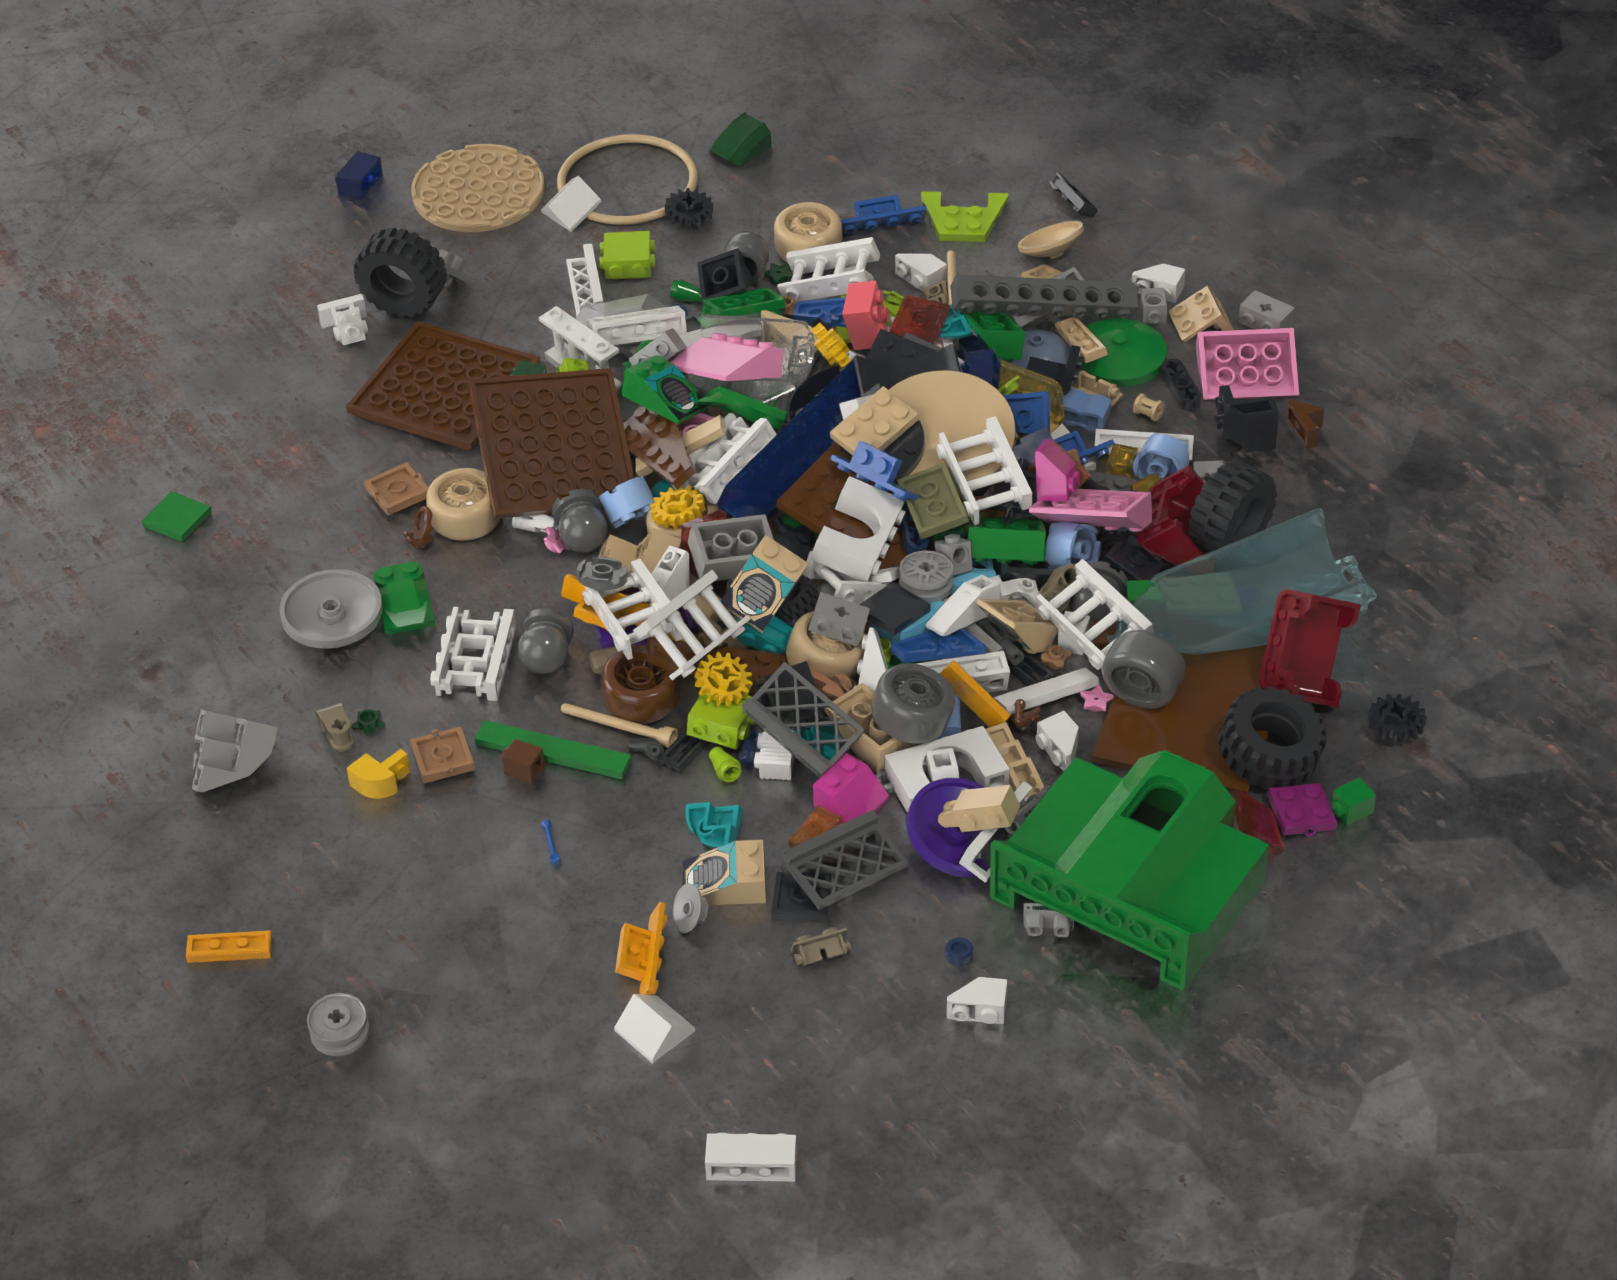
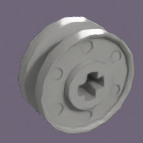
[899,550,953,603]
[307,993,370,1057]

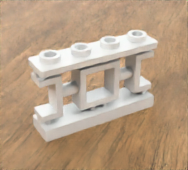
[673,413,778,504]
[431,607,516,701]

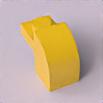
[346,749,411,799]

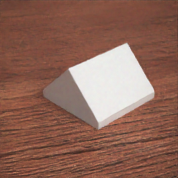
[541,176,602,232]
[614,994,695,1063]

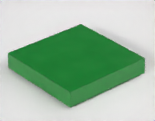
[142,491,212,543]

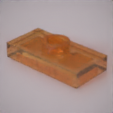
[789,806,841,848]

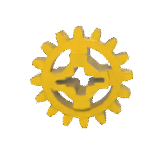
[811,323,853,370]
[650,486,705,530]
[694,652,753,707]

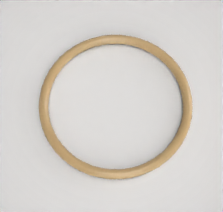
[557,134,698,225]

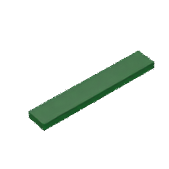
[474,720,632,780]

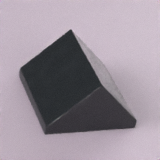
[697,248,753,303]
[994,559,1054,591]

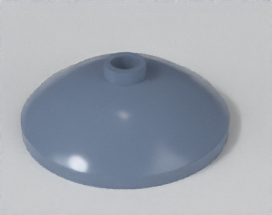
[1002,330,1071,378]

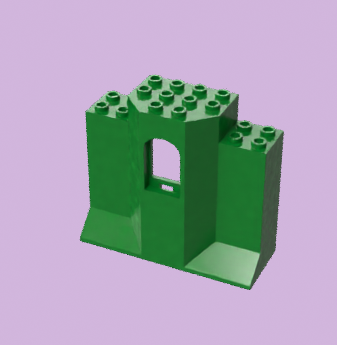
[990,750,1269,991]

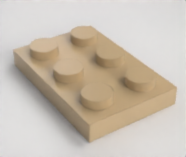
[830,386,919,455]

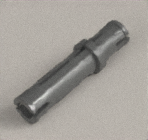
[1005,785,1052,835]

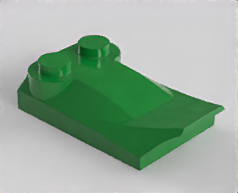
[697,287,785,328]
[693,386,787,432]
[373,562,436,635]

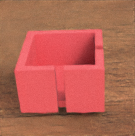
[842,280,890,350]

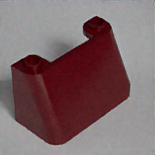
[1137,465,1213,574]
[1259,589,1361,708]

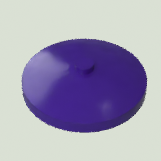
[906,778,990,878]

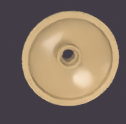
[1017,221,1084,259]

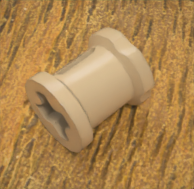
[1133,393,1165,421]

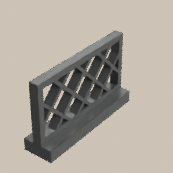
[742,662,865,778]
[780,810,909,910]

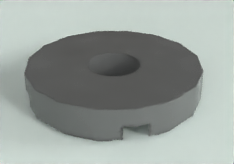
[576,557,628,590]

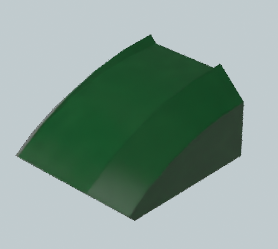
[708,112,772,167]

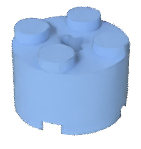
[1133,433,1189,489]
[598,476,654,529]
[1044,522,1101,573]

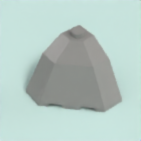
[576,294,667,358]
[192,709,280,792]

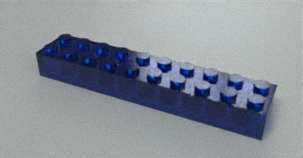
[717,359,861,521]

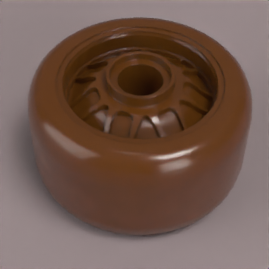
[601,645,680,724]

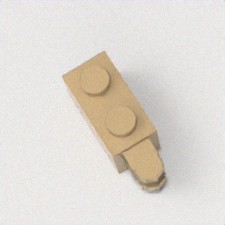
[938,785,1020,832]

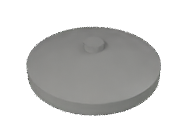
[279,569,383,649]

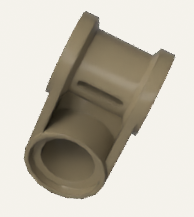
[1038,564,1077,613]
[315,702,354,752]

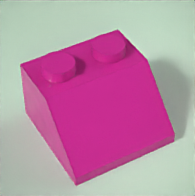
[1035,439,1080,501]
[813,753,889,824]

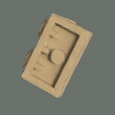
[1169,286,1234,342]

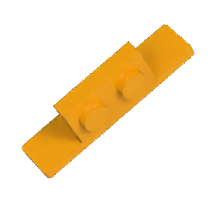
[561,574,651,631]
[615,902,667,996]

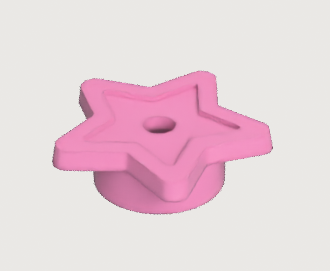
[544,527,570,554]
[1080,685,1114,712]

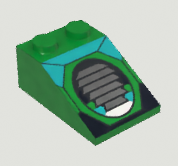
[622,355,709,424]

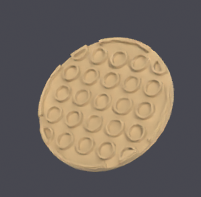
[411,144,545,232]
[889,371,1016,496]

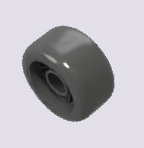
[1102,630,1186,709]
[871,663,955,743]

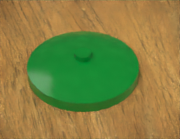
[1080,318,1167,387]

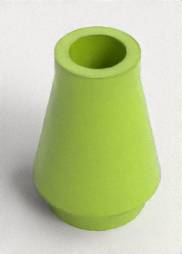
[709,747,741,783]

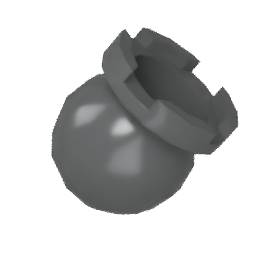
[724,231,769,289]
[552,489,607,553]
[1071,561,1128,621]
[518,608,574,675]

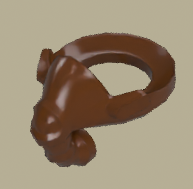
[403,506,434,549]
[1007,699,1041,731]

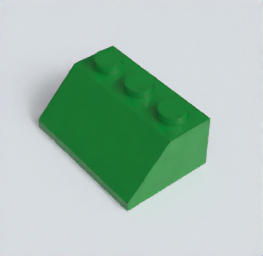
[960,311,1026,363]
[966,516,1046,565]

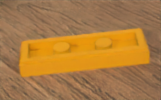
[939,660,1011,727]
[186,930,273,963]

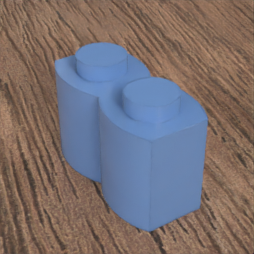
[1056,388,1112,432]

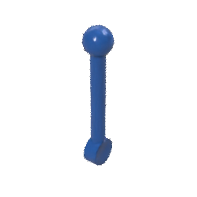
[541,819,561,865]

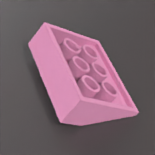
[1196,328,1299,401]
[669,333,783,381]
[1029,489,1152,531]

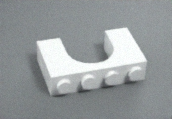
[810,476,906,582]
[885,726,1010,812]

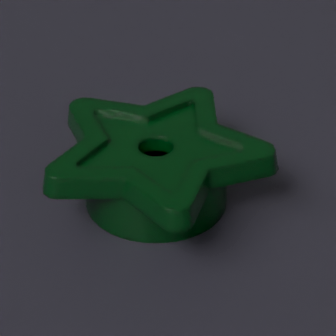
[764,263,792,284]
[351,709,385,736]

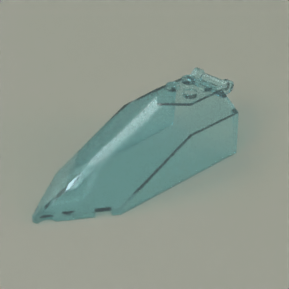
[1108,508,1377,655]

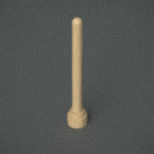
[560,703,678,748]

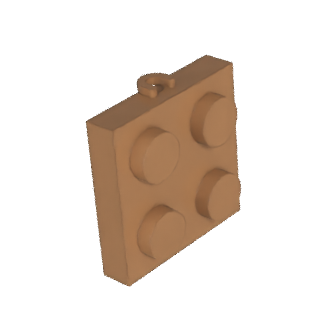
[364,462,429,516]
[410,726,475,783]

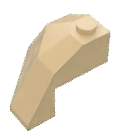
[598,528,681,588]

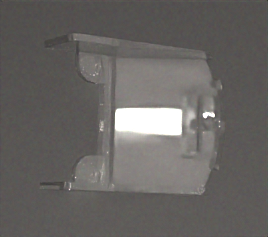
[688,314,815,408]

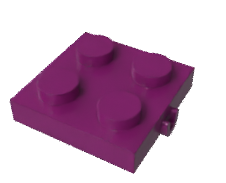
[1268,783,1337,837]

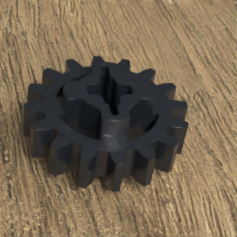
[665,188,713,229]
[1367,694,1427,744]

